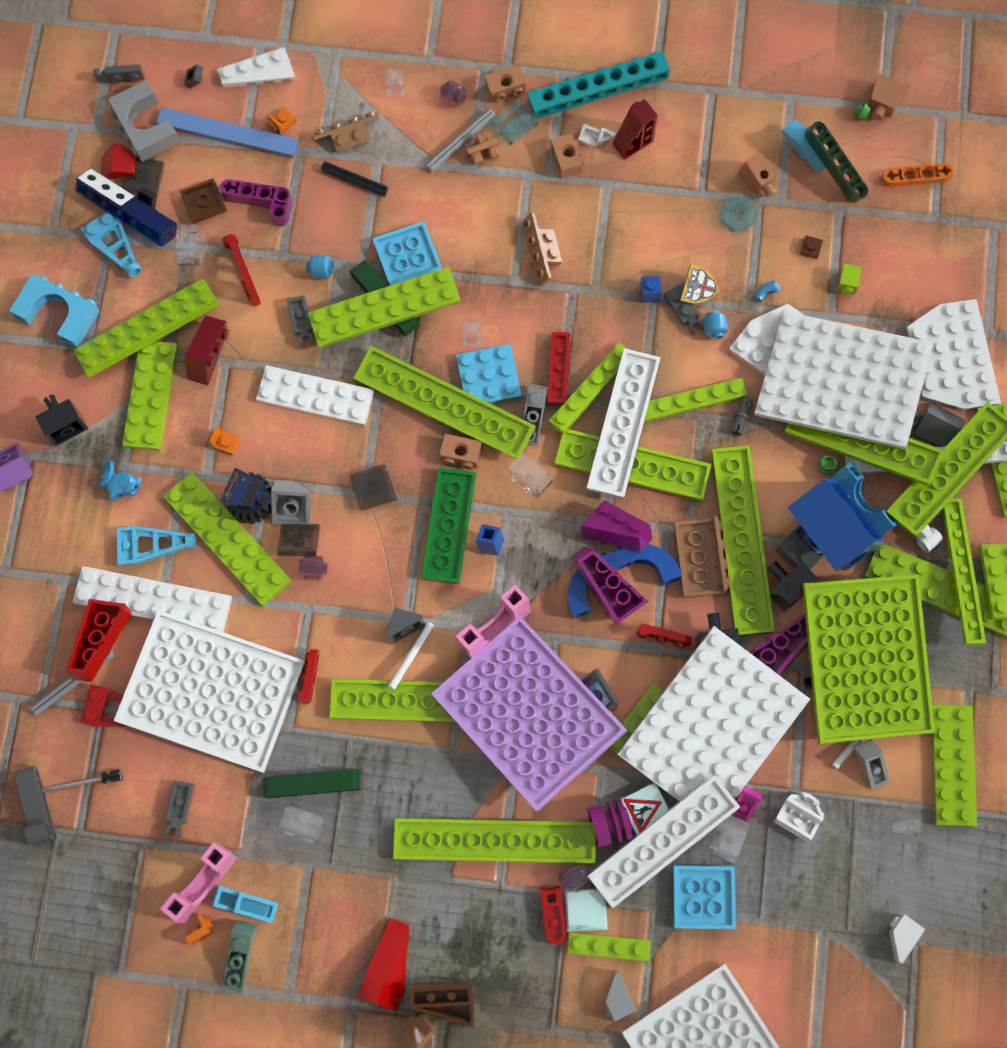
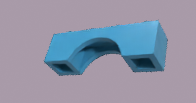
[830,463,899,537]

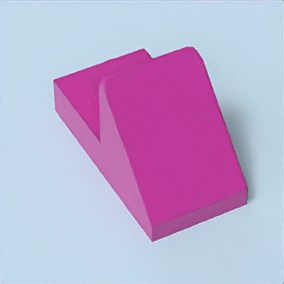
[727,785,762,827]

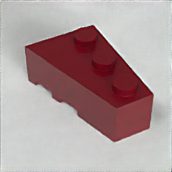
[612,99,658,160]
[184,315,229,386]

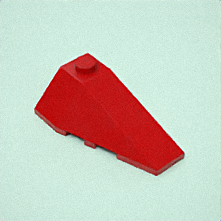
[357,917,409,1012]

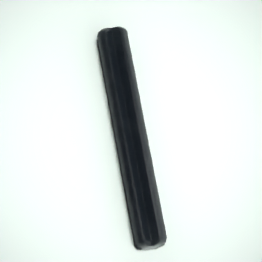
[321,161,388,196]

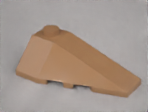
[405,1013,439,1048]

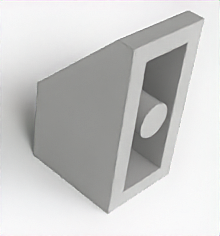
[854,739,890,789]
[603,972,637,1022]

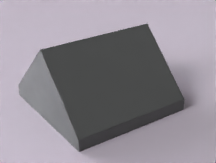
[914,402,965,447]
[386,607,425,645]

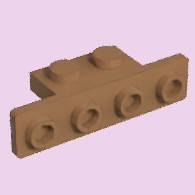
[312,111,381,152]
[523,213,562,286]

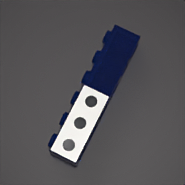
[75,168,177,247]

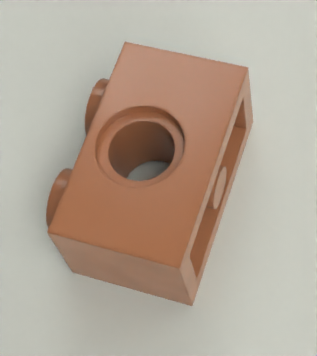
[485,65,526,102]
[551,133,585,179]
[439,434,482,469]

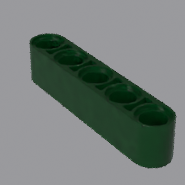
[805,121,868,203]
[349,260,420,337]
[262,769,361,798]

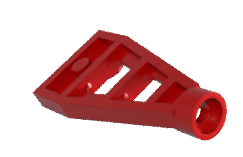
[222,234,261,306]
[80,684,129,727]

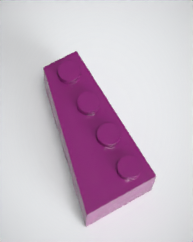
[570,546,649,624]

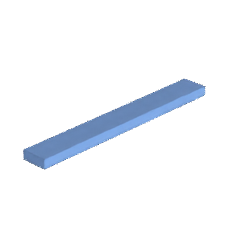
[156,107,299,158]

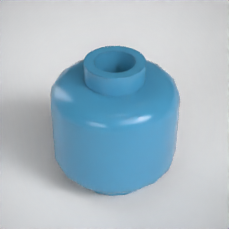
[306,255,335,279]
[702,311,728,340]

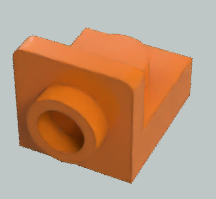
[267,107,297,135]
[208,426,240,455]
[184,914,214,945]

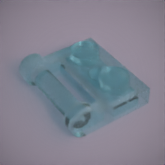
[490,99,538,145]

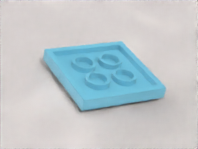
[373,221,442,286]
[456,344,522,404]
[673,866,736,929]

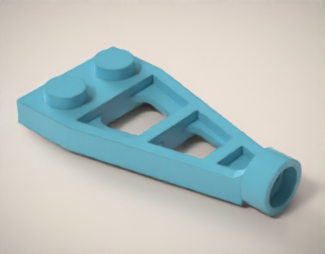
[81,209,142,278]
[117,526,196,566]

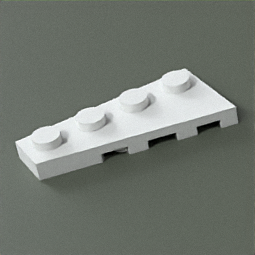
[217,47,296,88]

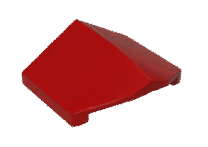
[101,144,136,180]

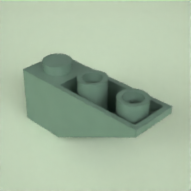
[223,921,258,991]

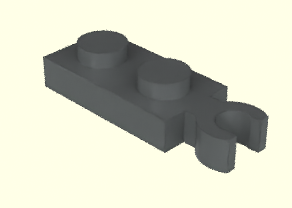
[93,64,145,83]
[664,285,703,335]
[286,295,314,346]
[165,780,195,838]

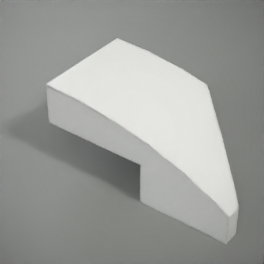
[577,124,616,148]

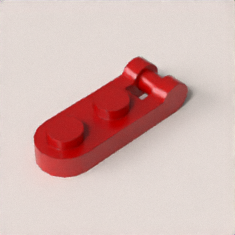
[637,624,692,649]
[298,649,320,704]
[540,885,566,944]

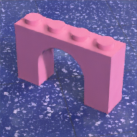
[456,585,532,659]
[160,842,237,923]

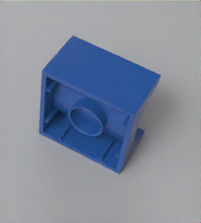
[787,478,885,571]

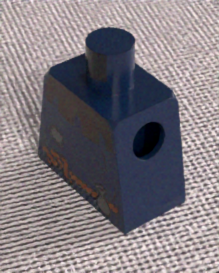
[221,467,271,511]

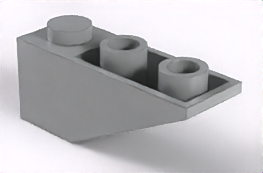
[523,384,548,445]

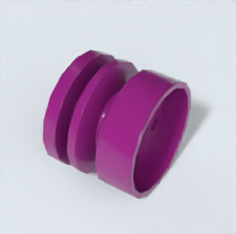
[587,798,632,848]

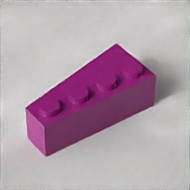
[749,613,808,676]

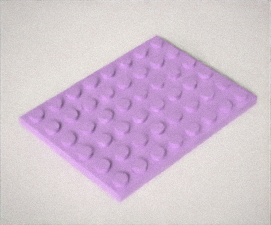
[431,616,627,812]

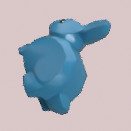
[99,460,142,501]

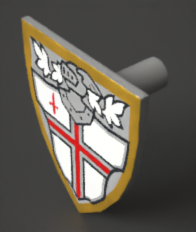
[680,264,720,303]

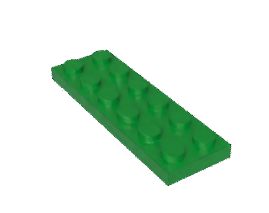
[421,468,476,584]

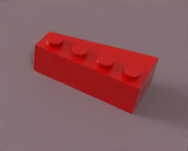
[66,599,132,682]

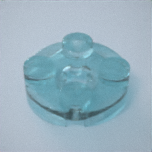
[720,196,757,233]

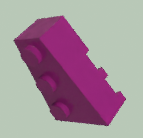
[581,500,652,552]

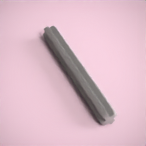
[426,109,495,172]
[30,651,114,716]

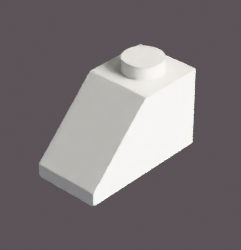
[889,914,925,964]

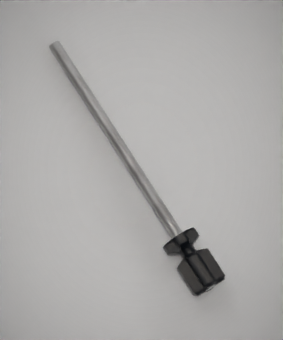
[41,769,123,792]

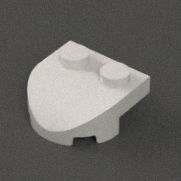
[774,792,824,843]

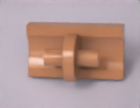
[466,132,499,165]

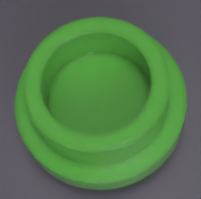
[854,102,870,120]
[818,455,838,474]

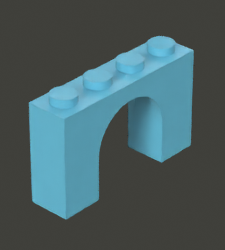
[9,274,100,348]

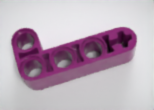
[220,179,292,226]

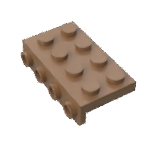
[674,516,730,598]

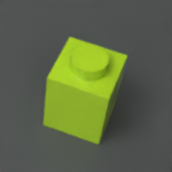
[837,263,862,295]

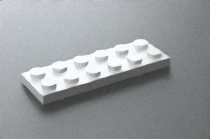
[256,365,375,427]

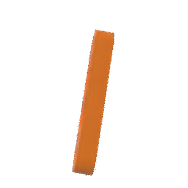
[882,163,954,187]

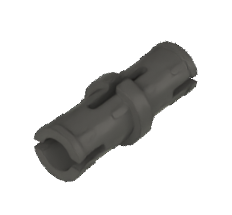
[730,397,753,436]

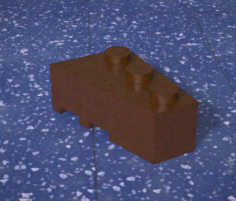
[410,980,475,1027]

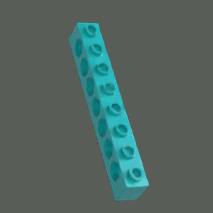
[528,51,670,120]

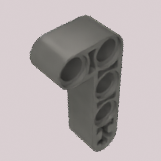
[15,765,56,846]

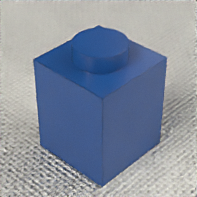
[640,276,662,303]
[476,524,504,556]

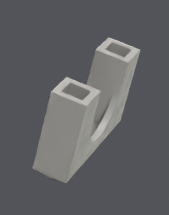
[108,80,181,161]

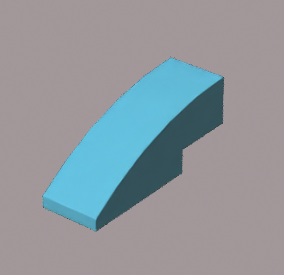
[781,119,835,173]
[211,885,278,923]

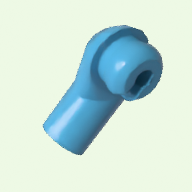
[754,281,780,302]

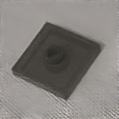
[121,157,165,195]
[350,463,397,511]
[277,524,320,556]

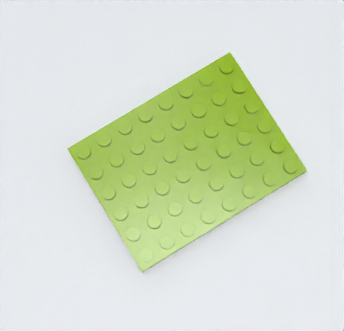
[802,574,935,744]

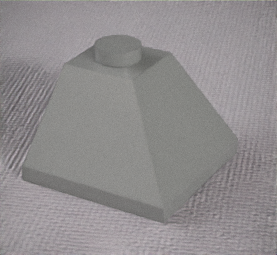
[271,480,311,527]

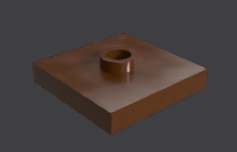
[180,178,227,224]

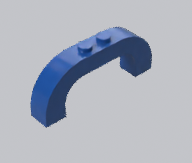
[567,544,682,619]

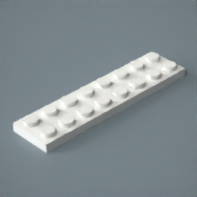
[586,348,661,499]
[72,566,233,633]
[587,775,740,908]

